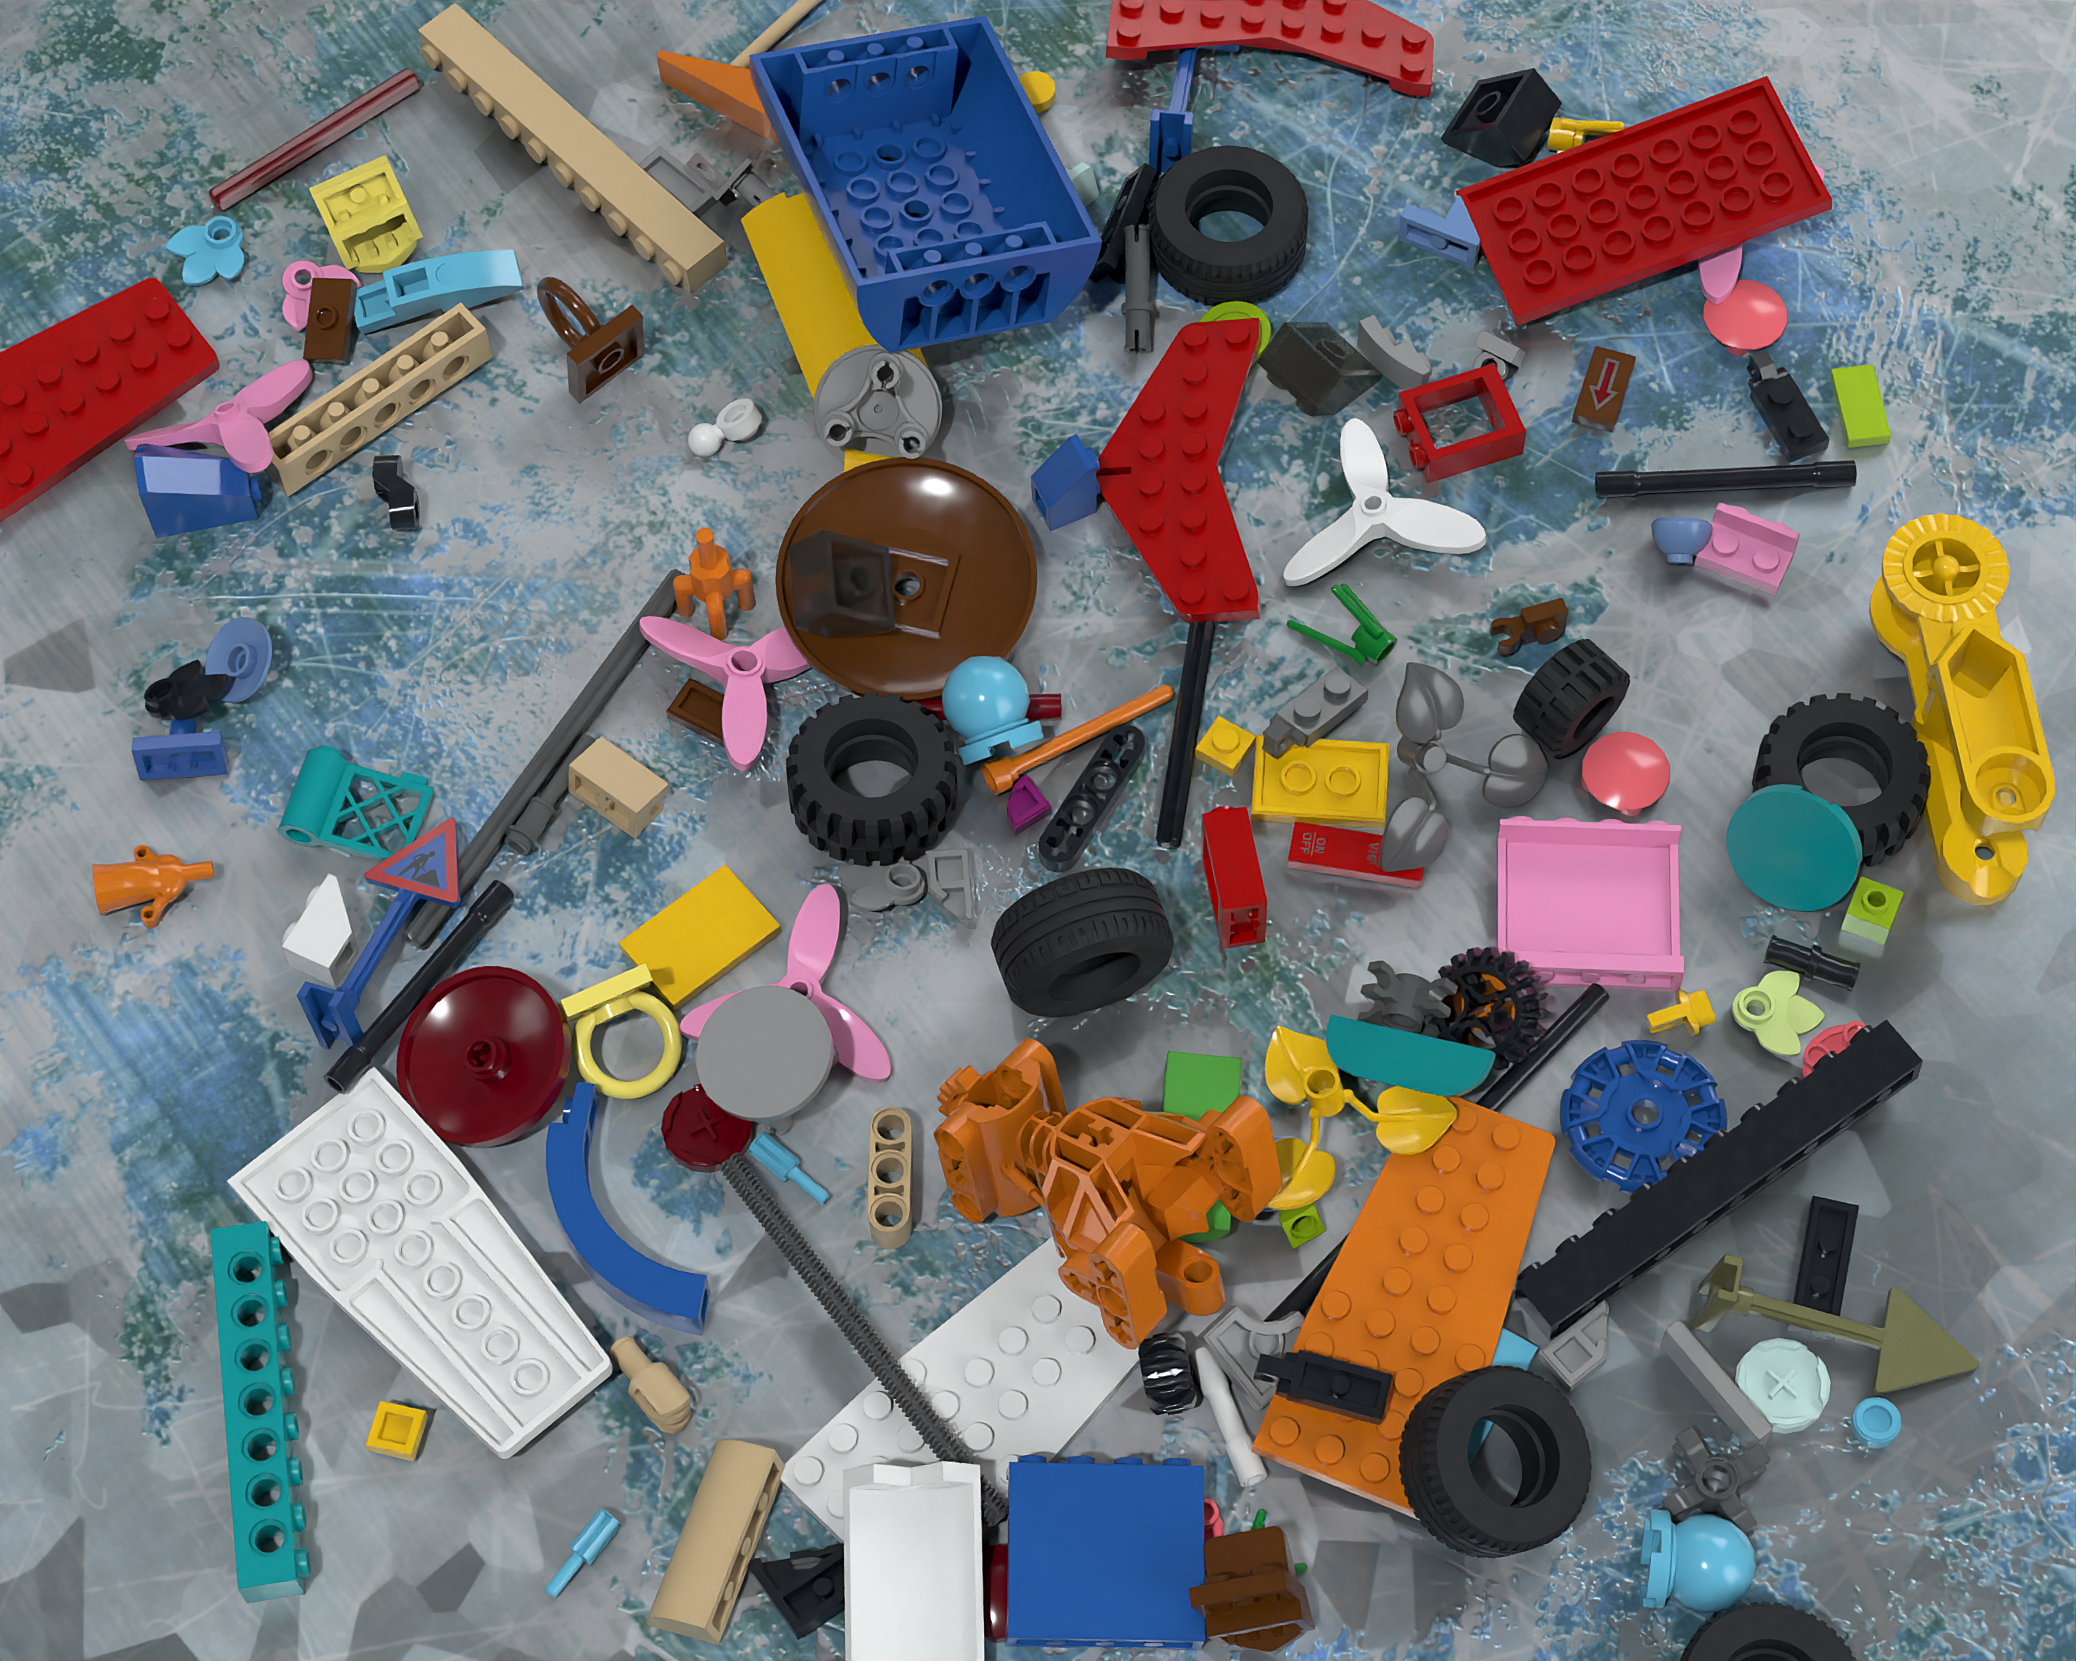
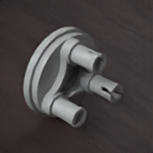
[814,344,942,463]
[696,986,839,1135]

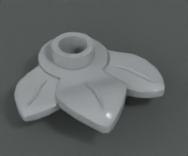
[838,856,925,911]

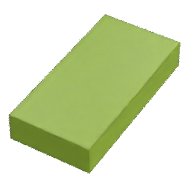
[1829,364,1891,448]

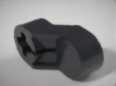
[372,455,420,530]

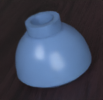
[1651,517,1712,565]

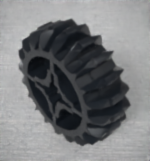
[1428,946,1550,1070]

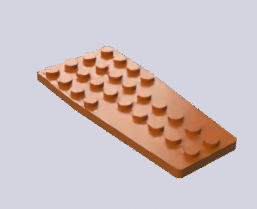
[1251,1096,1555,1520]

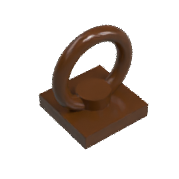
[537,277,644,404]

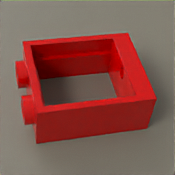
[1393,363,1526,484]
[1201,806,1268,949]

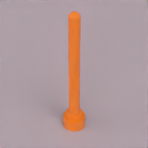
[980,685,1174,795]

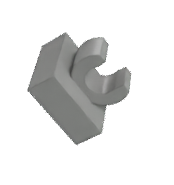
[1474,330,1527,380]

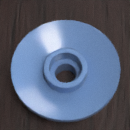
[205,617,272,703]

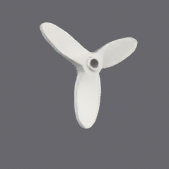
[1284,418,1486,586]

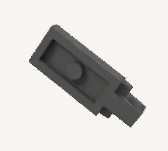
[1262,667,1368,758]

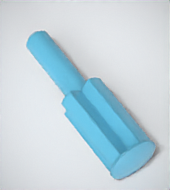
[748,1131,829,1205]
[545,1508,622,1598]

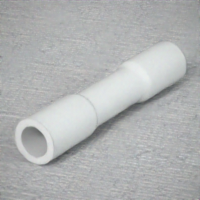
[1190,1347,1268,1487]

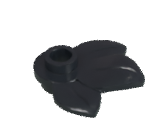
[144,660,229,720]

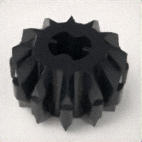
[1138,1332,1197,1416]

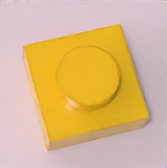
[1195,716,1256,778]
[365,1401,428,1462]

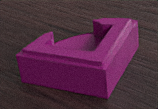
[1007,774,1052,836]

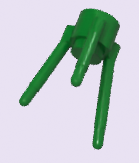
[1286,583,1398,666]

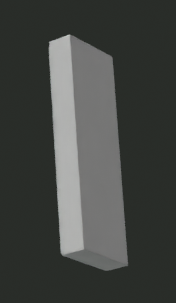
[1660,1320,1772,1450]

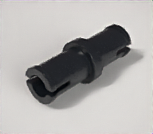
[1763,935,1861,991]

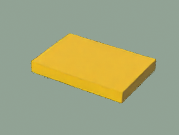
[1251,735,1389,829]
[618,864,782,1012]

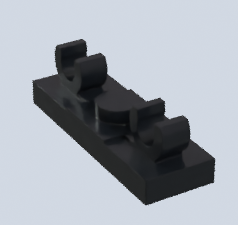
[1089,163,1157,284]

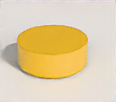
[1018,71,1056,113]

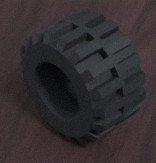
[1513,639,1630,758]

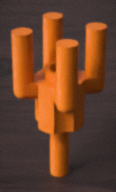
[673,528,756,641]

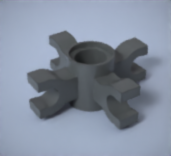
[1357,960,1458,1038]
[1659,1427,1771,1538]

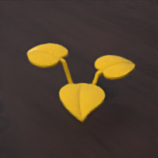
[1265,1025,1457,1210]

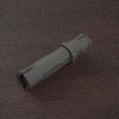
[1121,225,1154,354]

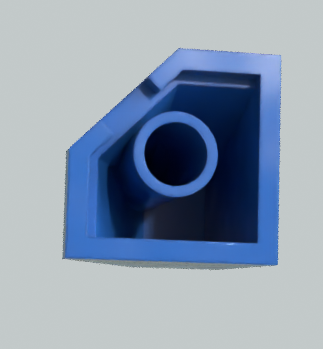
[134,443,263,539]

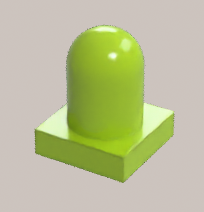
[1278,1203,1326,1249]

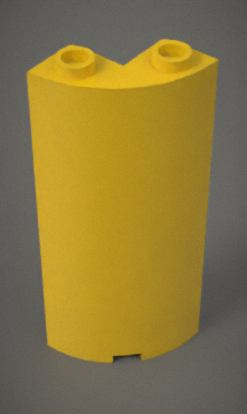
[741,192,929,400]

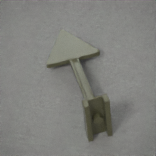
[1691,1254,1979,1395]

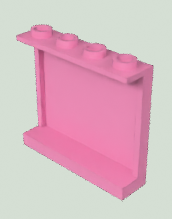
[1497,816,1684,992]

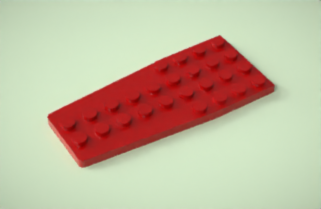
[0,277,220,522]

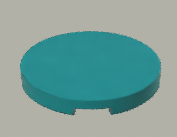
[1726,784,1863,911]

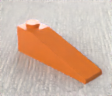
[657,50,779,143]

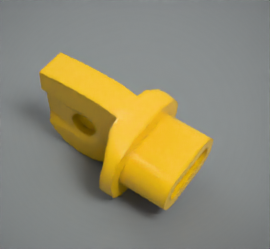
[1646,989,1716,1037]

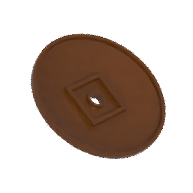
[775,457,1037,703]

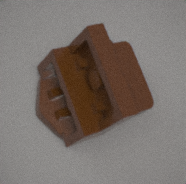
[1189,1526,1315,1655]

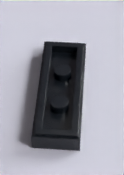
[1787,1196,1859,1340]

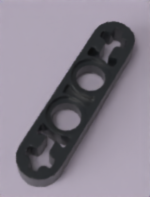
[1038,724,1145,873]

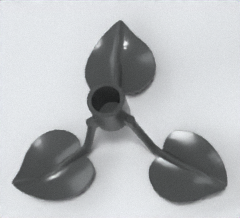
[1379,662,1548,872]

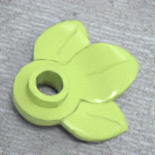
[1732,971,1825,1057]

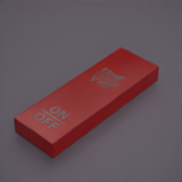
[1287,821,1424,889]

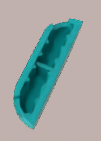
[1326,1015,1496,1097]

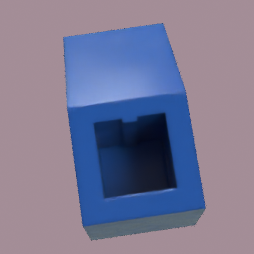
[1031,434,1100,532]

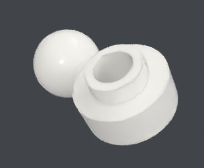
[688,398,762,457]

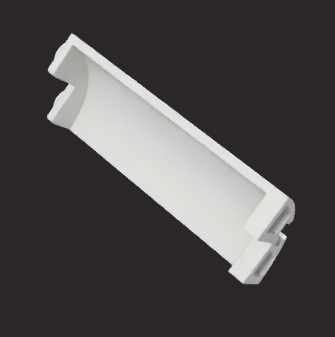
[843,1461,984,1661]

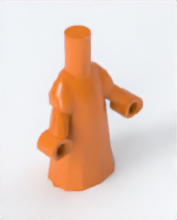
[92,845,215,929]

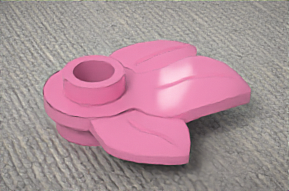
[282,260,361,332]

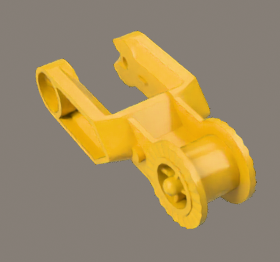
[1869,513,2055,905]

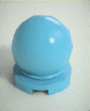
[942,656,1044,766]
[1640,1509,1756,1613]

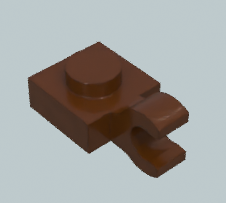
[1489,598,1568,655]

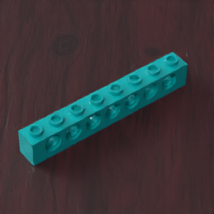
[210,1221,311,1604]

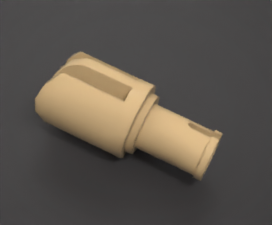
[608,1336,691,1434]

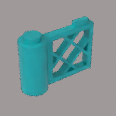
[277,745,434,862]

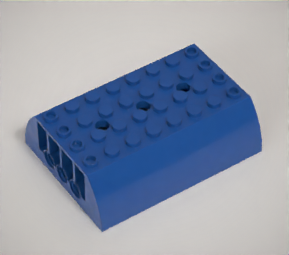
[749,16,1102,353]

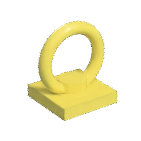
[559,963,682,1099]

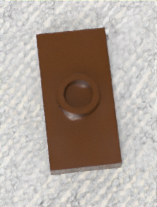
[303,278,357,364]

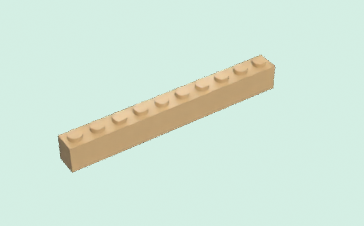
[418,3,728,294]

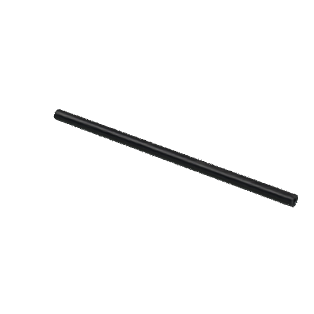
[1264,983,1609,1322]

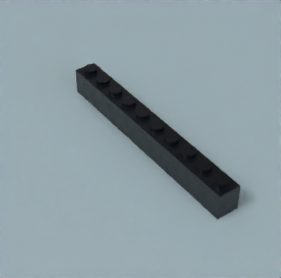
[1515,1019,1923,1342]

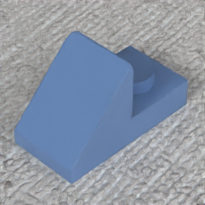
[1398,195,1480,270]

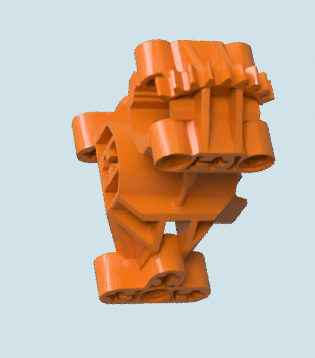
[933,1038,1282,1350]

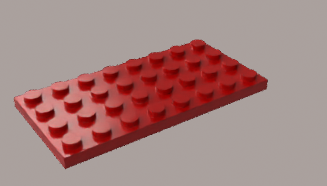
[1456,76,1832,326]

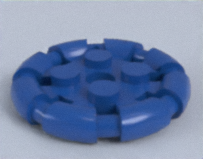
[1559,1040,1728,1195]

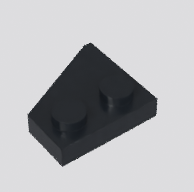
[747,1543,845,1640]

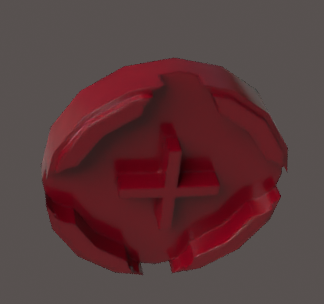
[661,1083,754,1173]

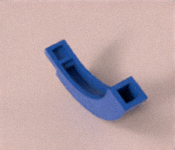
[546,1082,711,1336]

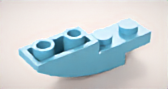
[354,250,524,335]

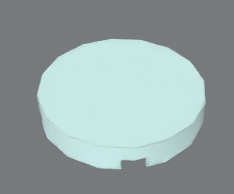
[1734,1338,1831,1434]

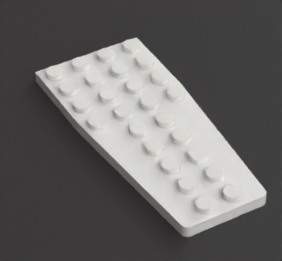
[227,1067,613,1459]
[780,1236,1187,1543]

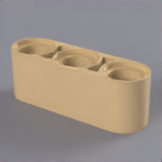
[867,1106,914,1249]

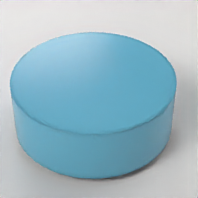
[1851,1397,1901,1448]

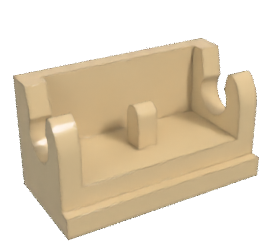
[568,736,669,839]

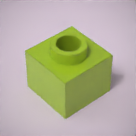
[1841,876,1904,945]

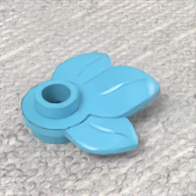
[165,216,245,286]

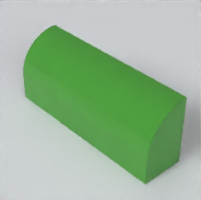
[1161,1051,1242,1243]

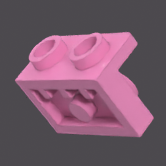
[1695,503,1800,596]

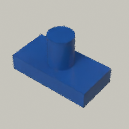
[131,719,229,780]

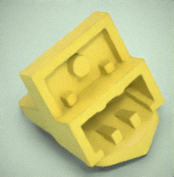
[309,155,423,274]

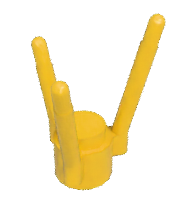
[1548,117,1625,153]

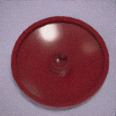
[396,966,572,1148]

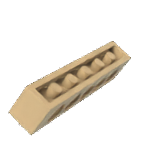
[264,302,493,497]

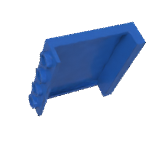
[1005,1455,1205,1650]

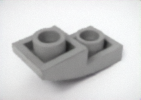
[1357,315,1432,390]

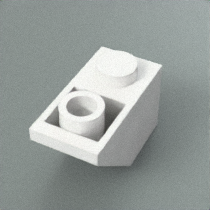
[282,873,359,987]

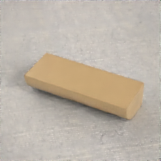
[646,1439,785,1645]

